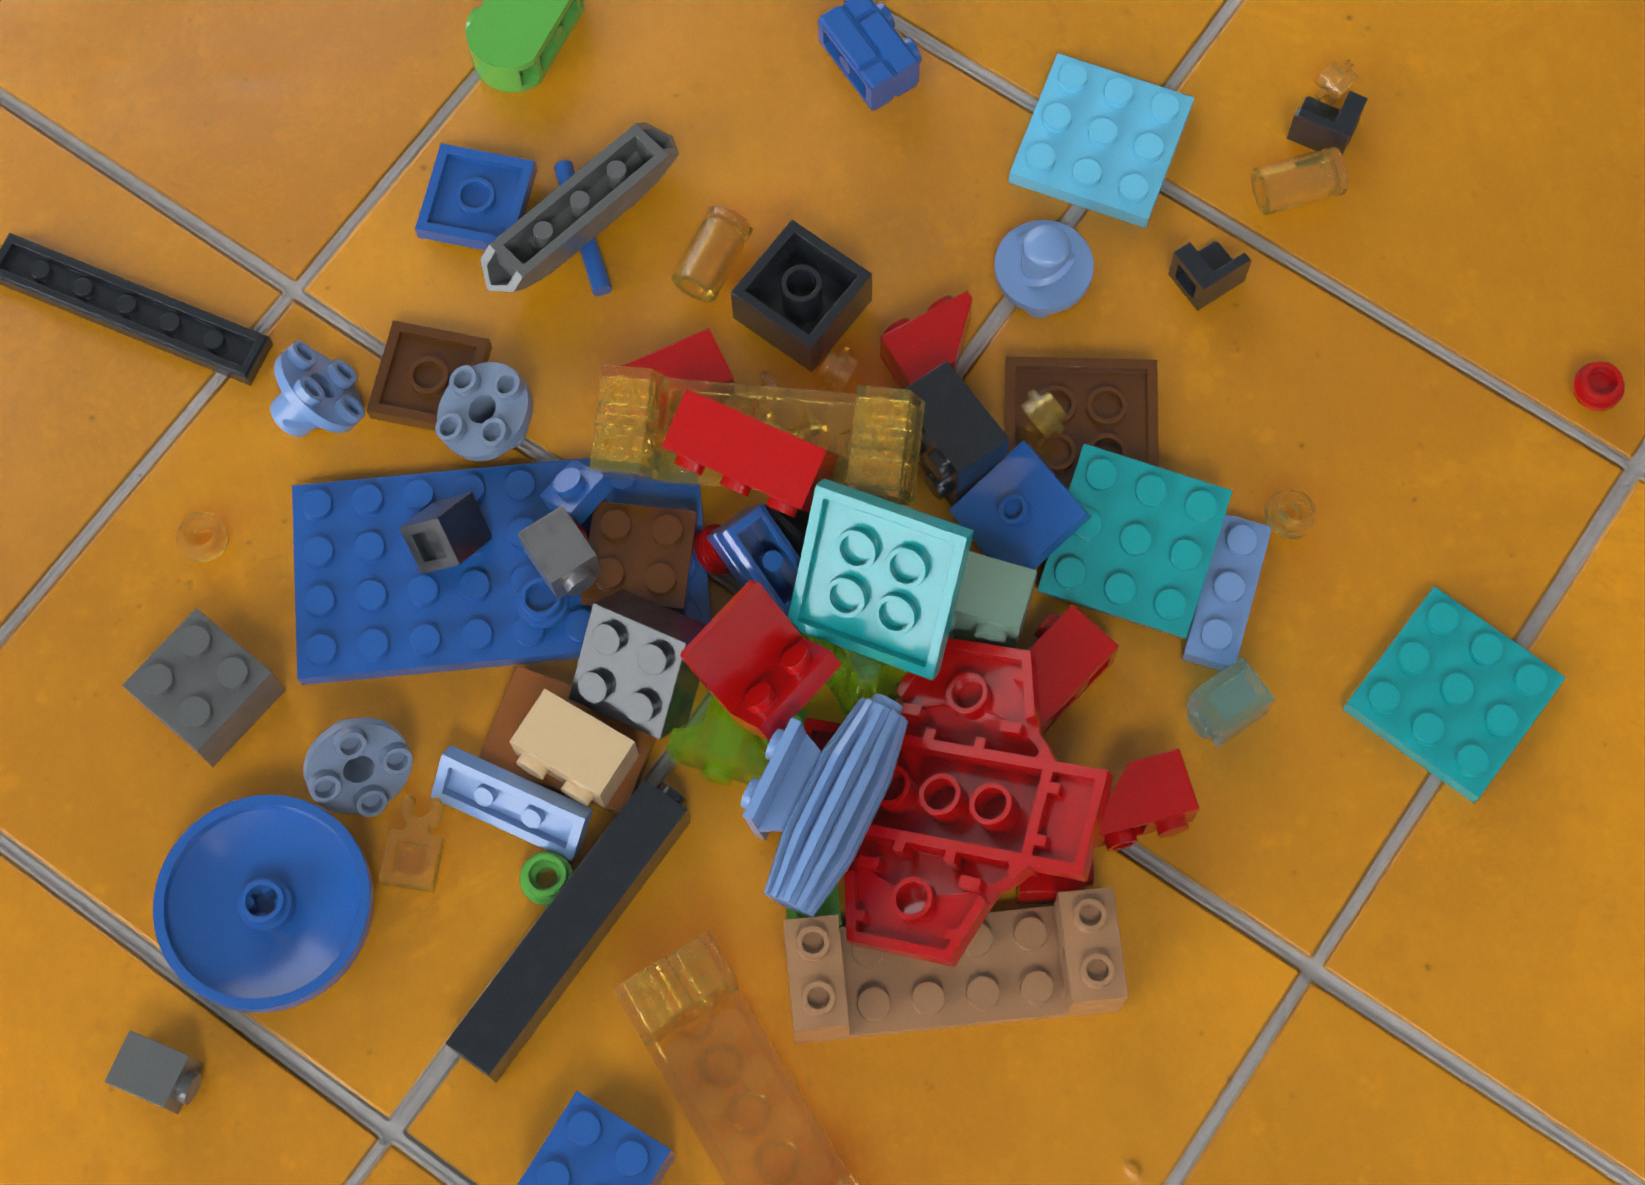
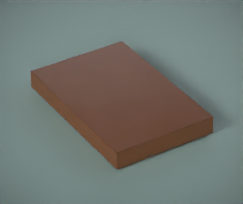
[478,666,657,814]

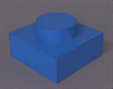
[539,459,613,525]

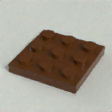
[1004,356,1159,490]

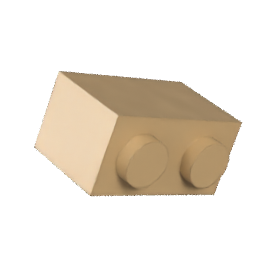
[509,689,639,808]

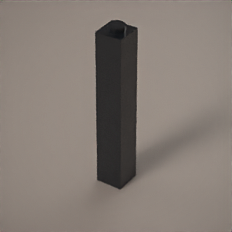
[445,780,690,1083]

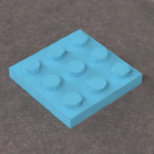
[1008,53,1195,228]

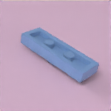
[1182,514,1272,674]
[431,745,593,861]

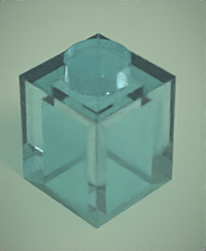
[1185,657,1275,748]

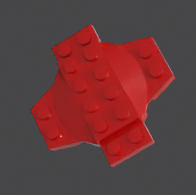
[804,638,1113,967]

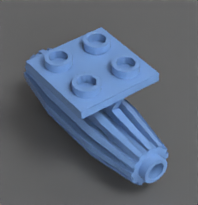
[741,693,908,917]

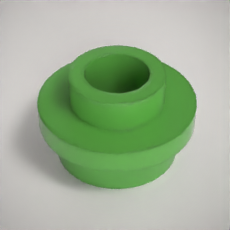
[520,851,573,906]

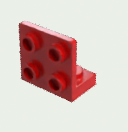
[680,580,842,742]

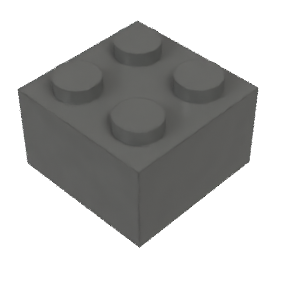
[122,608,286,767]

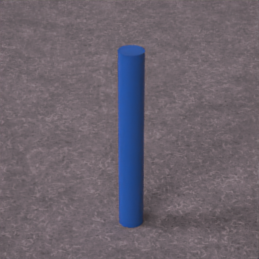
[554,160,612,296]

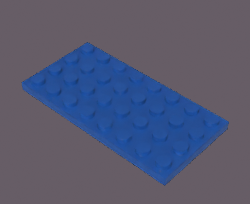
[292,450,712,685]

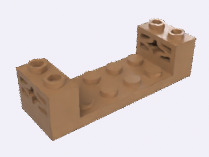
[783,887,1128,1044]

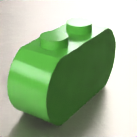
[465,0,584,93]

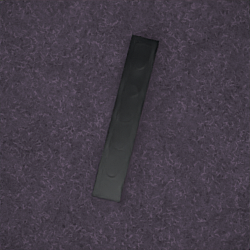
[0,233,273,386]

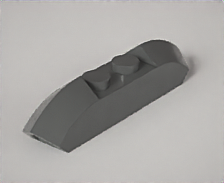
[480,122,679,292]

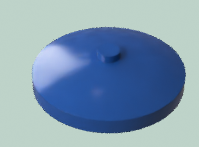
[153,795,374,1013]

